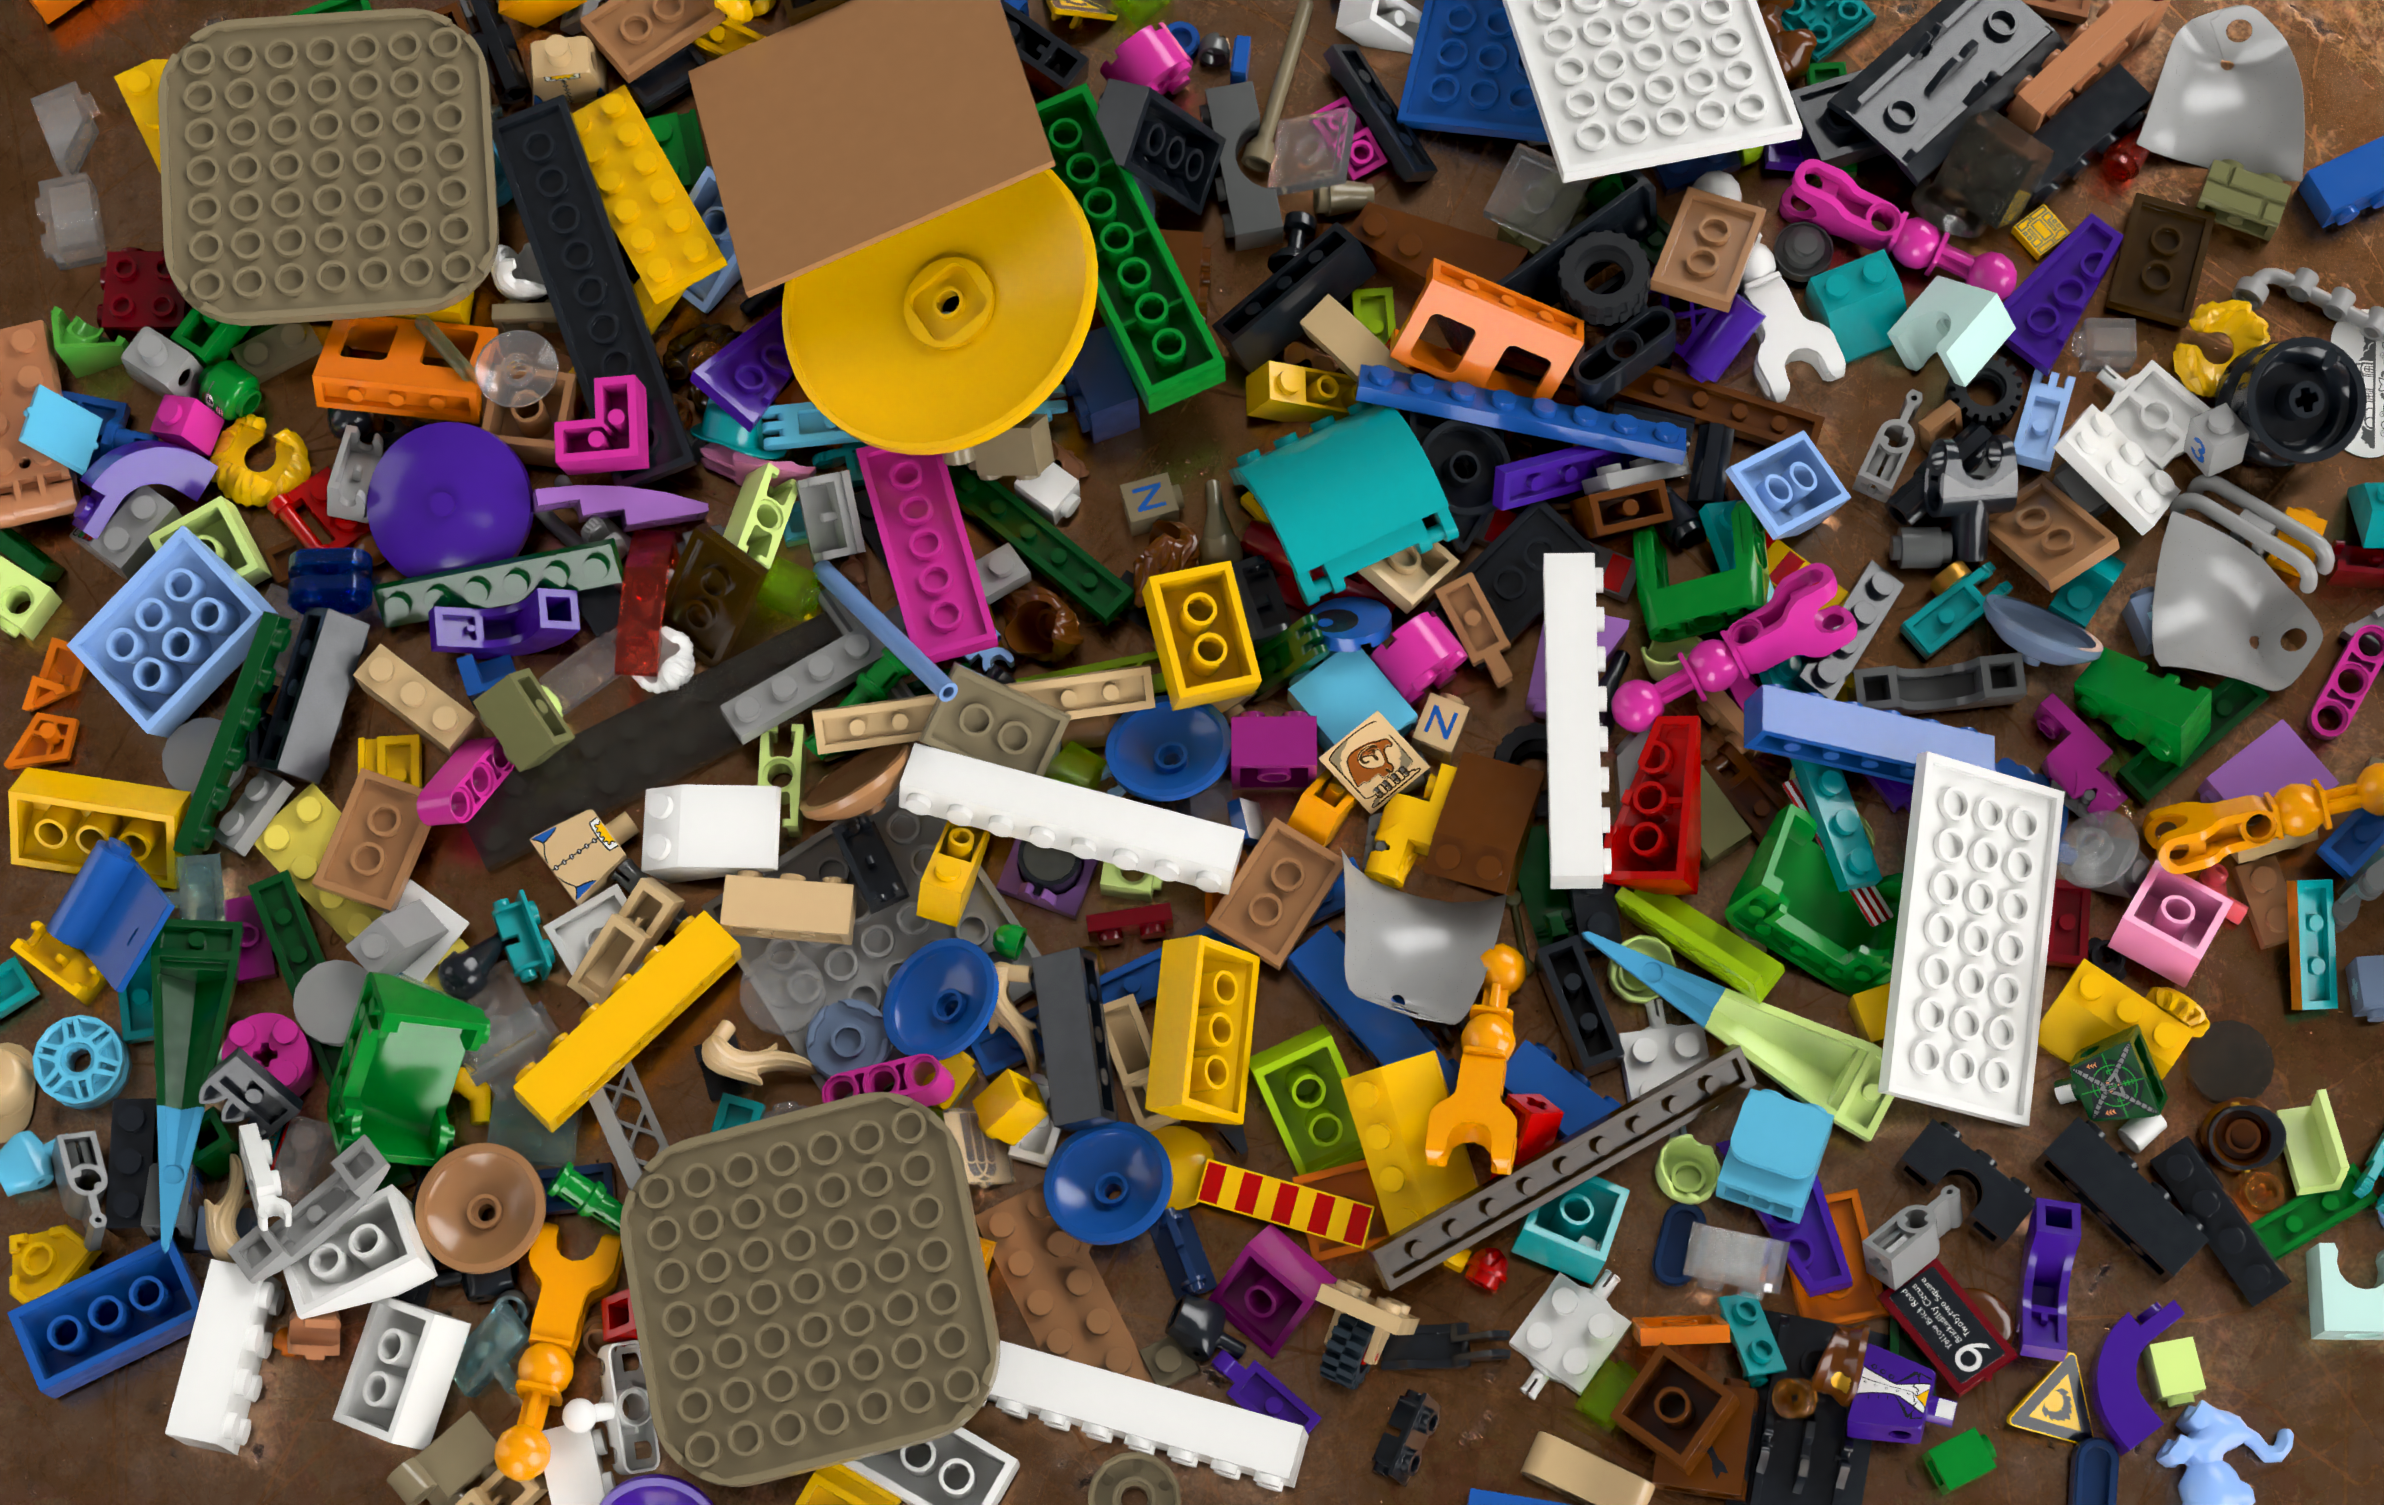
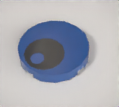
[1309,596,1392,652]

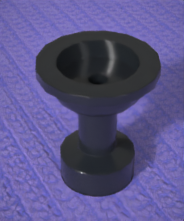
[1267,211,1317,274]

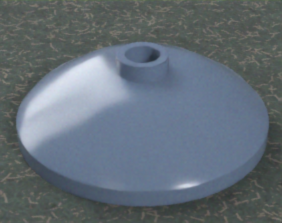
[1983,594,2104,666]

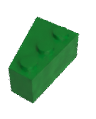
[2074,647,2212,768]

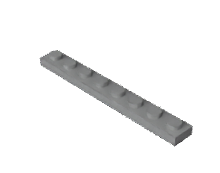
[720,542,1032,745]

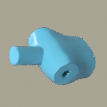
[0,1130,68,1197]

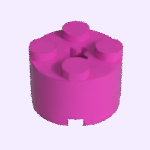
[1100,22,1193,95]
[1370,611,1468,708]
[222,1013,319,1097]

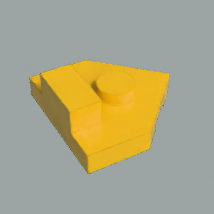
[9,1224,102,1305]

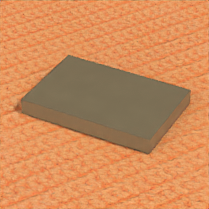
[919,662,1071,777]

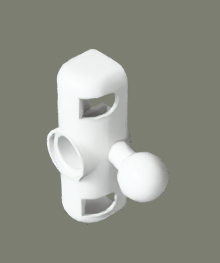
[562,1340,660,1475]

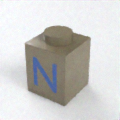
[1120,472,1185,537]

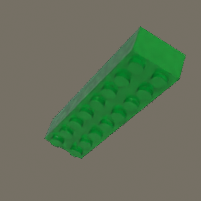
[1036,83,1226,414]

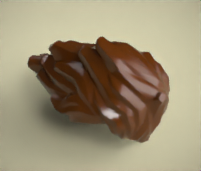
[1133,519,1201,608]
[996,586,1084,663]

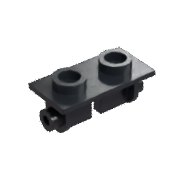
[1371,1389,1442,1487]

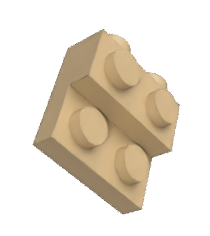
[1358,542,1460,614]

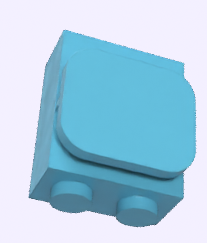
[1287,648,1418,752]
[1716,1088,1834,1224]

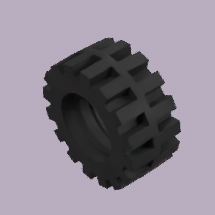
[1944,356,2023,431]

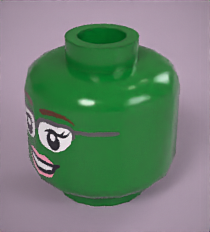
[198,360,262,421]

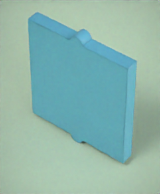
[18,384,103,475]

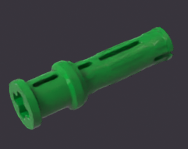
[803,646,912,761]
[546,1161,624,1234]

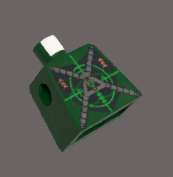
[2054,1024,2168,1122]

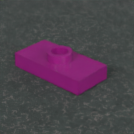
[222,895,279,985]

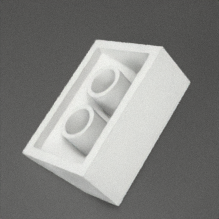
[332,1297,471,1450]

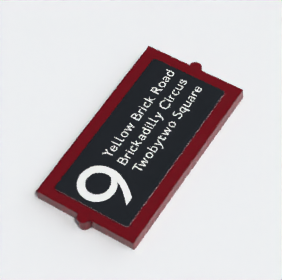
[1877,1257,2017,1398]

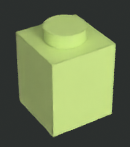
[2141,1336,2206,1408]

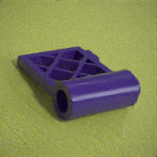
[1648,264,1766,383]

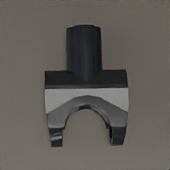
[1924,435,2018,562]

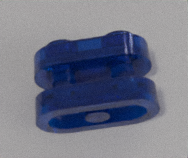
[287,548,373,615]

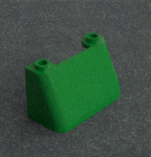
[1725,803,1903,996]
[327,972,491,1166]

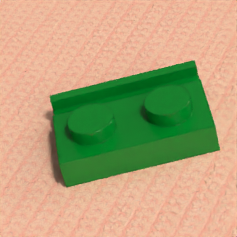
[645,108,708,192]

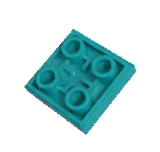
[1781,0,1877,63]

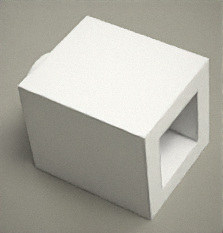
[1014,462,1081,525]

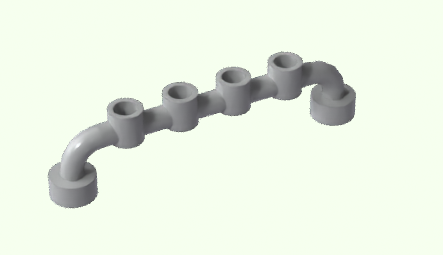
[2232,267,2384,341]

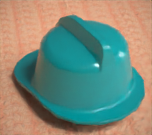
[690,398,787,459]

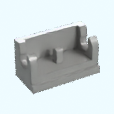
[327,425,384,523]
[795,470,866,563]

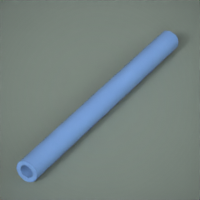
[813,560,958,702]

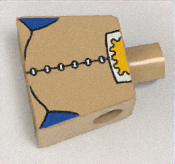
[530,35,609,106]
[529,809,640,906]

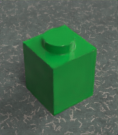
[1921,1427,1997,1496]

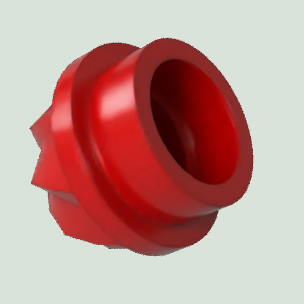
[1465,1248,1509,1293]

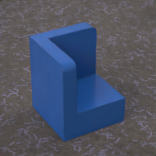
[456,654,516,709]

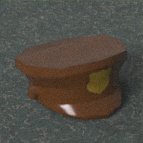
[1811,1323,1870,1407]

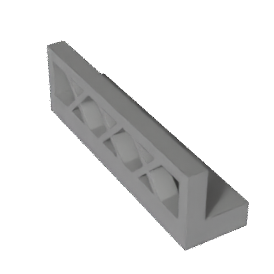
[589,1061,669,1190]

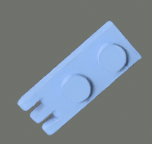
[2013,368,2076,472]

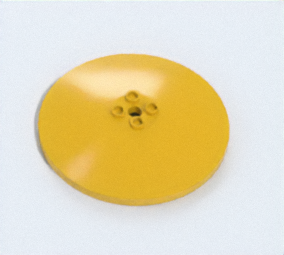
[782,168,1098,455]

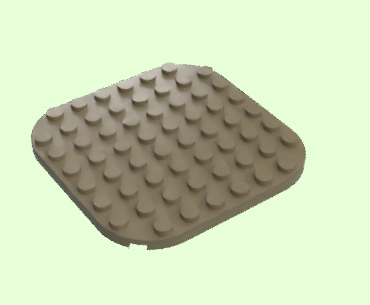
[158,8,499,326]
[620,1092,1000,1487]

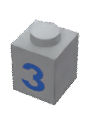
[2184,403,2249,478]

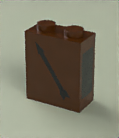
[1652,1378,1760,1502]

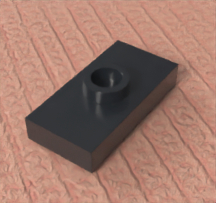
[622,43,707,115]

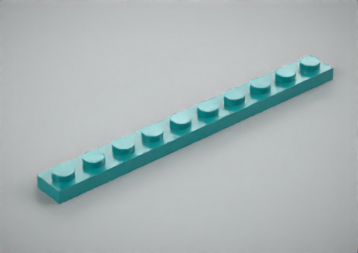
[1698,500,1883,892]

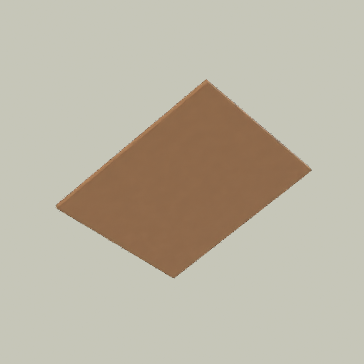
[688,0,1056,298]

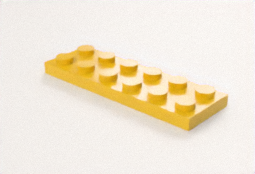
[572,84,728,305]

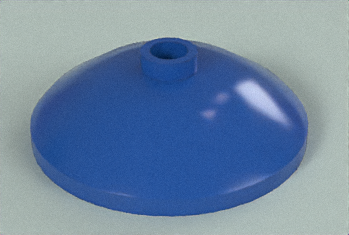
[1105,695,1231,801]
[883,938,999,1061]
[1043,1121,1173,1245]

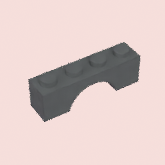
[1199,81,1284,252]
[1846,652,2027,715]

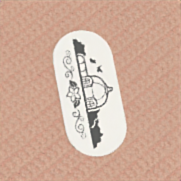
[2331,309,2384,458]

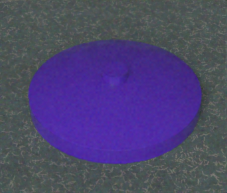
[367,422,534,578]

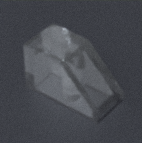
[30,81,100,183]

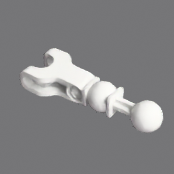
[1692,170,1846,403]

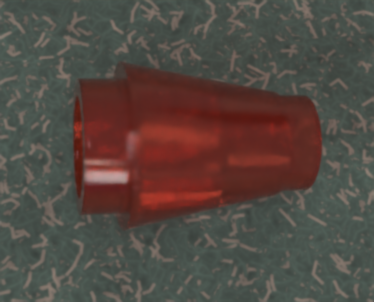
[2102,124,2150,182]

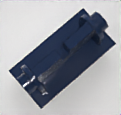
[1149,1207,1218,1301]

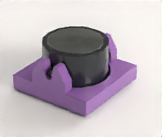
[996,838,1099,920]

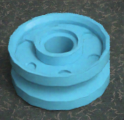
[32,1015,133,1111]

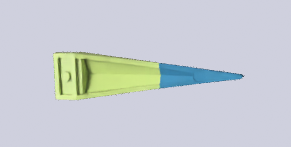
[1581,931,1895,1142]

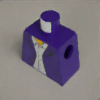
[1847,1343,1958,1444]

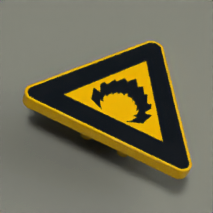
[1046,0,1118,29]
[2006,1352,2094,1444]

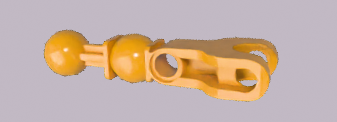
[2142,763,2384,874]
[1425,943,1527,1175]
[494,1222,624,1481]

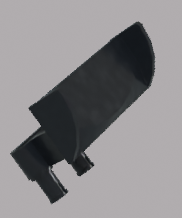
[1434,169,1676,413]

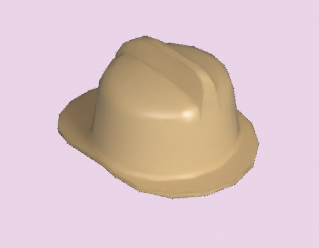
[0,1042,36,1144]

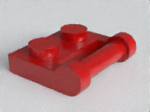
[267,466,371,570]

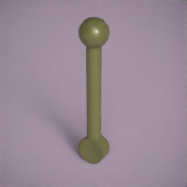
[1505,890,1535,976]

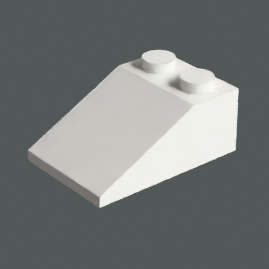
[641,784,781,883]
[283,1184,438,1320]

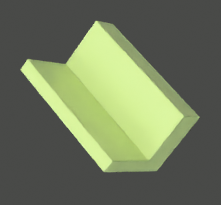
[2275,1089,2350,1196]

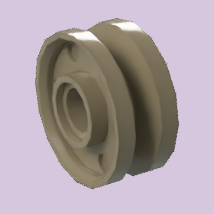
[1088,1451,1181,1505]

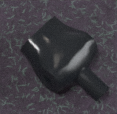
[434,1260,520,1302]
[1165,1293,1246,1362]

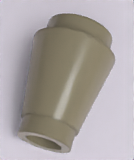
[1313,176,1375,217]

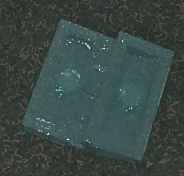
[487,1080,583,1166]

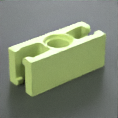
[723,462,798,569]
[758,724,808,837]

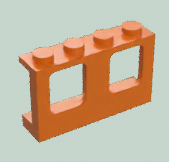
[1389,258,1584,399]
[312,316,501,424]

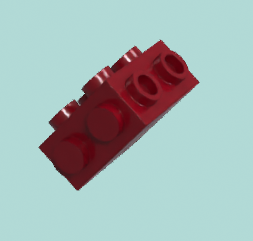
[97,247,193,343]

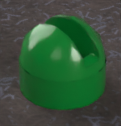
[992,924,1027,961]

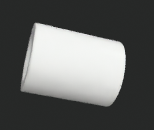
[2117,1114,2167,1153]

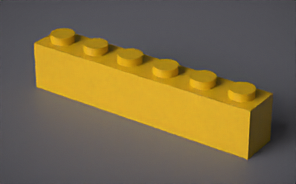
[513,910,742,1133]

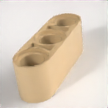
[1520,1431,1656,1505]

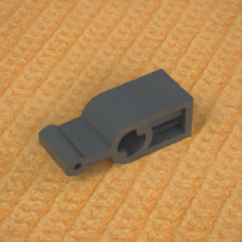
[51,1130,108,1252]

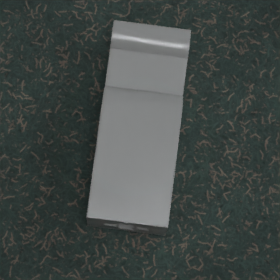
[1852,389,1922,503]
[1862,1184,1963,1291]

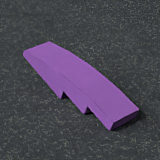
[532,485,709,532]

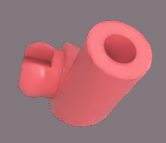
[2199,864,2249,925]

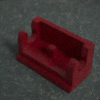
[2326,539,2384,591]

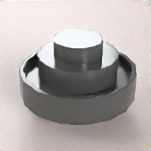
[1772,221,1834,282]

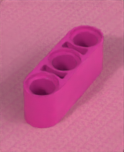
[2306,625,2384,740]
[417,737,515,826]
[821,1054,955,1107]

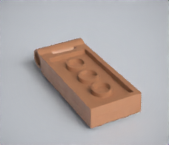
[2003,0,2171,144]
[0,320,81,529]

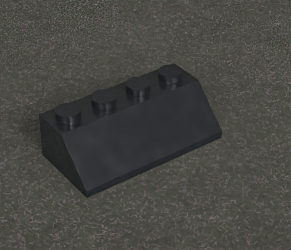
[1096,78,1226,216]

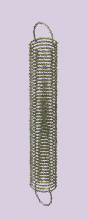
[415,314,477,384]

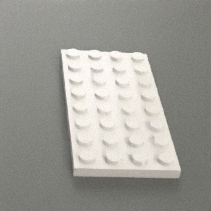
[1878,751,2065,1127]

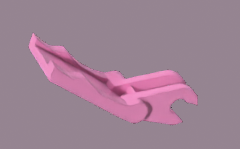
[700,442,816,496]

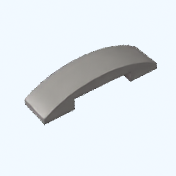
[227,1134,391,1284]

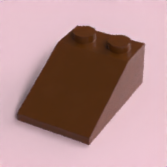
[1423,751,1546,896]

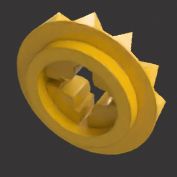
[2145,987,2210,1038]

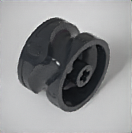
[2214,336,2367,468]

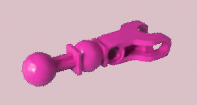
[1779,159,2017,301]
[1611,563,1858,733]

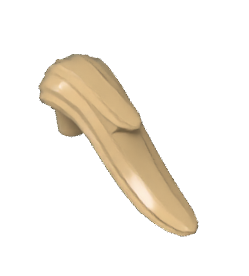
[988,962,1039,1075]
[701,1020,817,1086]
[204,1153,252,1264]

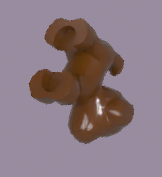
[1758,0,1817,84]

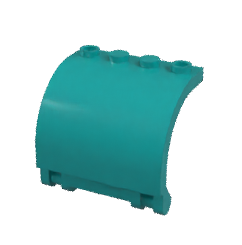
[1228,401,1459,606]

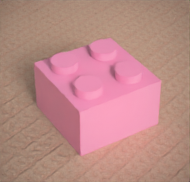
[2108,860,2234,988]

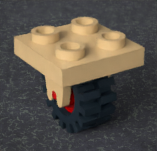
[1315,1279,1420,1390]

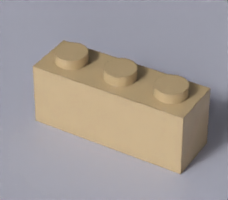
[353,643,485,757]
[720,870,858,945]

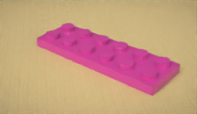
[856,445,999,663]

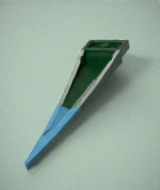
[151,919,244,1253]

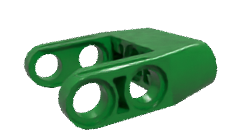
[1633,500,1770,643]

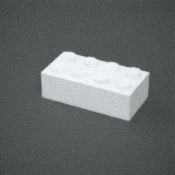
[165,1259,285,1455]
[841,1427,1020,1505]

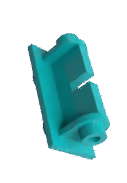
[491,889,555,983]
[1716,1293,1787,1387]

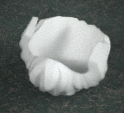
[490,242,548,301]
[630,626,696,694]

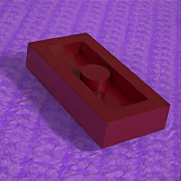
[2046,879,2092,968]
[1085,902,1174,946]

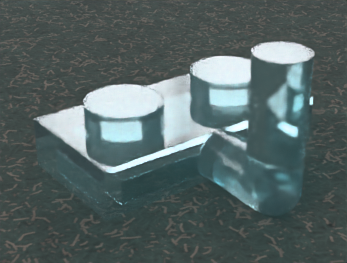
[164,853,226,921]
[453,1303,530,1398]

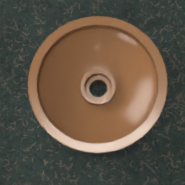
[799,742,912,821]
[415,1143,546,1274]

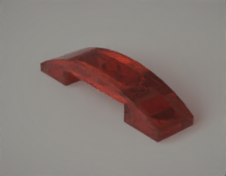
[615,530,677,677]

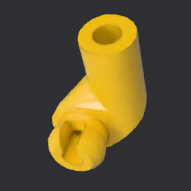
[452,1067,492,1126]

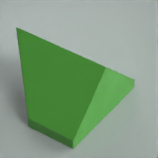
[51,306,130,379]

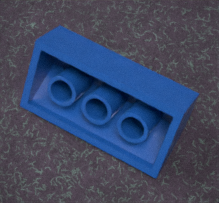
[7,1236,203,1399]

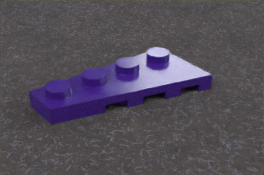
[2003,212,2123,377]
[690,305,794,433]
[1716,1140,1853,1298]

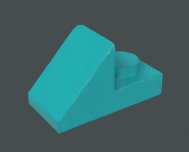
[2047,555,2127,629]

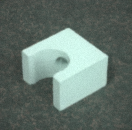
[1887,275,2016,387]
[2306,1243,2384,1340]

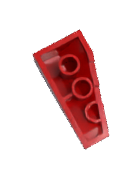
[1603,716,1701,895]

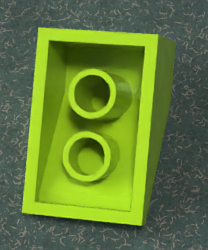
[1249,1024,1365,1176]

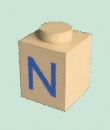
[1411,692,1470,765]

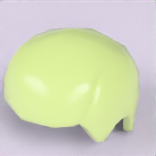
[1641,636,1703,682]
[1607,934,1676,1004]
[1655,1134,1721,1205]

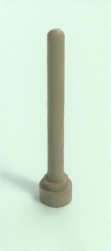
[1241,0,1314,172]

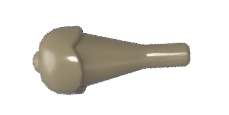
[1198,479,1244,566]

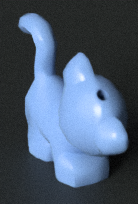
[2156,1400,2294,1505]

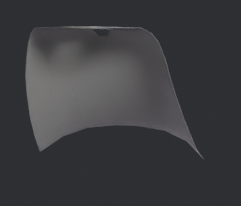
[2136,5,2305,182]
[2152,511,2323,691]
[1340,847,1507,1025]

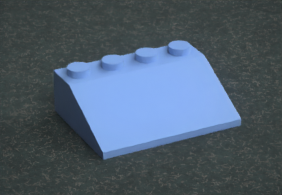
[67,526,278,738]

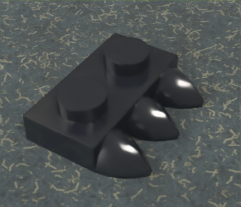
[199,1047,304,1140]

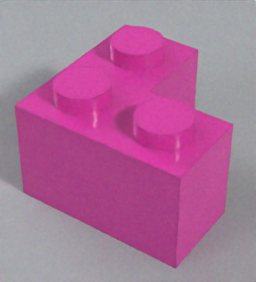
[554,375,649,475]

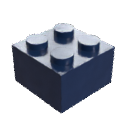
[1061,326,1140,444]

